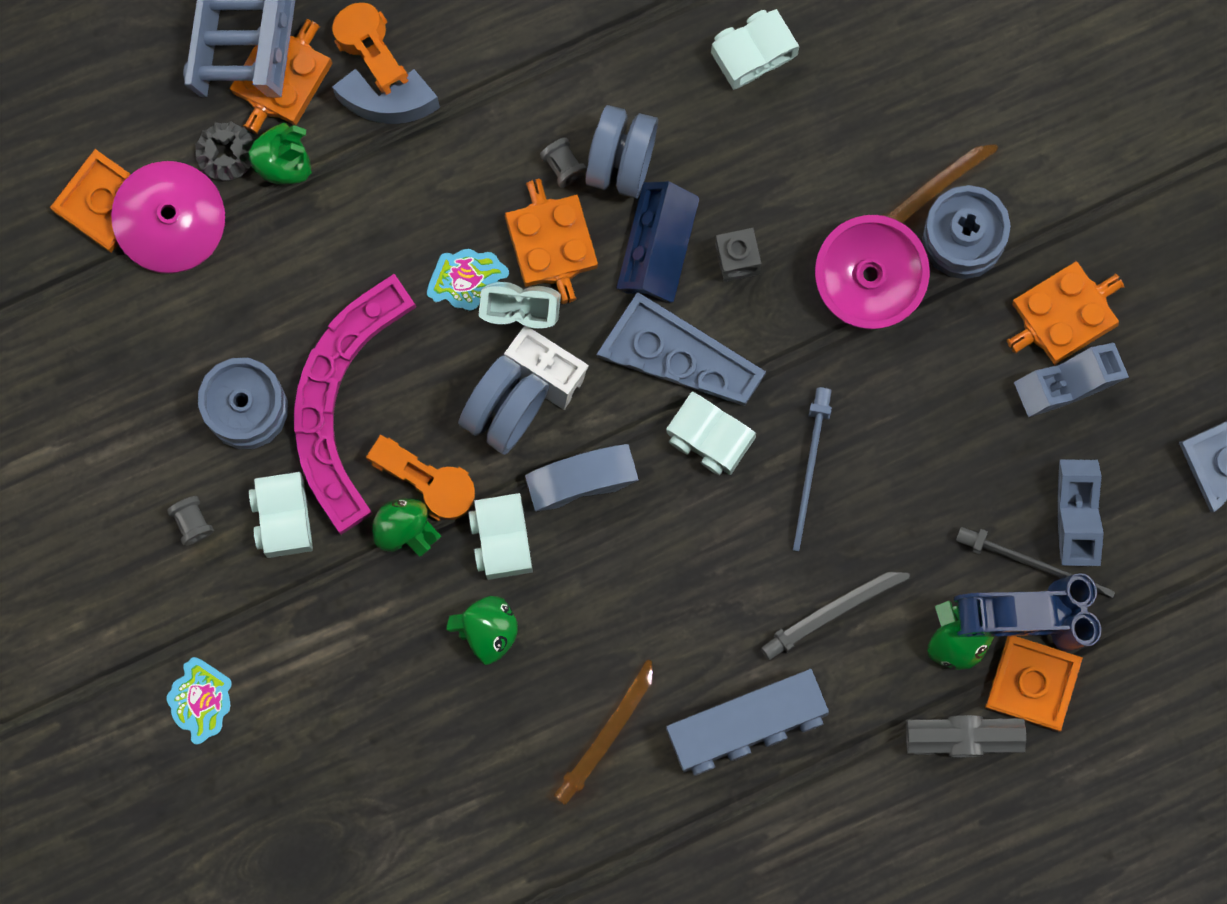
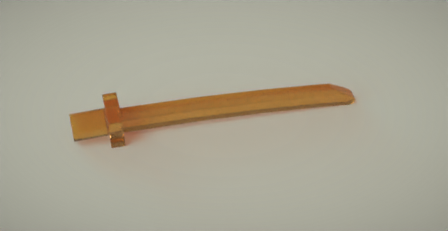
[882,144,998,223]
[553,660,652,805]

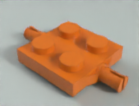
[230,19,333,134]
[505,179,598,304]
[1007,261,1124,365]

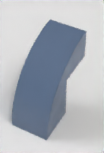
[332,69,440,124]
[1014,343,1129,417]
[525,444,639,511]
[1058,460,1104,566]

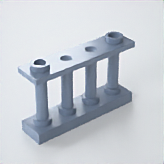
[183,0,295,97]

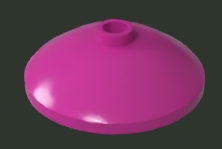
[111,161,225,274]
[815,215,930,329]

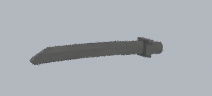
[956,527,1115,598]
[761,572,910,661]

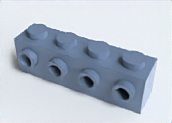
[666,669,829,776]

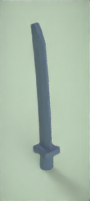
[793,387,832,551]

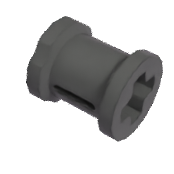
[540,138,587,188]
[167,496,214,546]

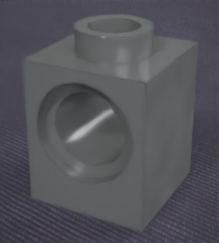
[715,228,761,282]

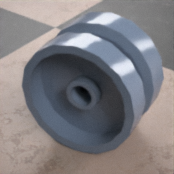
[586,105,658,199]
[922,185,1011,279]
[458,355,549,455]
[198,358,288,449]

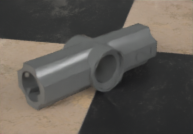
[906,715,1026,757]

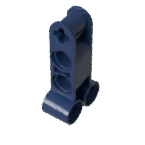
[953,573,1101,652]

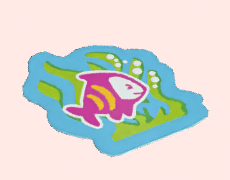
[427,249,509,311]
[167,657,232,745]

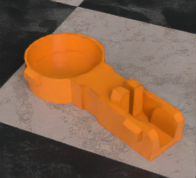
[332,3,408,95]
[366,434,475,521]

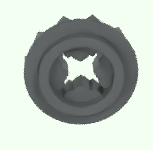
[195,121,254,181]

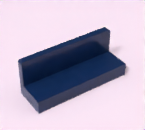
[616,181,699,302]

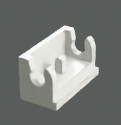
[504,326,589,410]

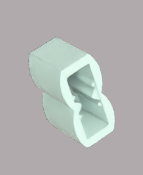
[711,9,799,90]
[479,282,561,328]
[666,392,756,475]
[249,472,313,558]
[469,493,533,580]

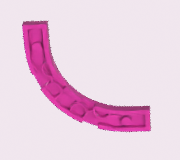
[294,274,416,535]

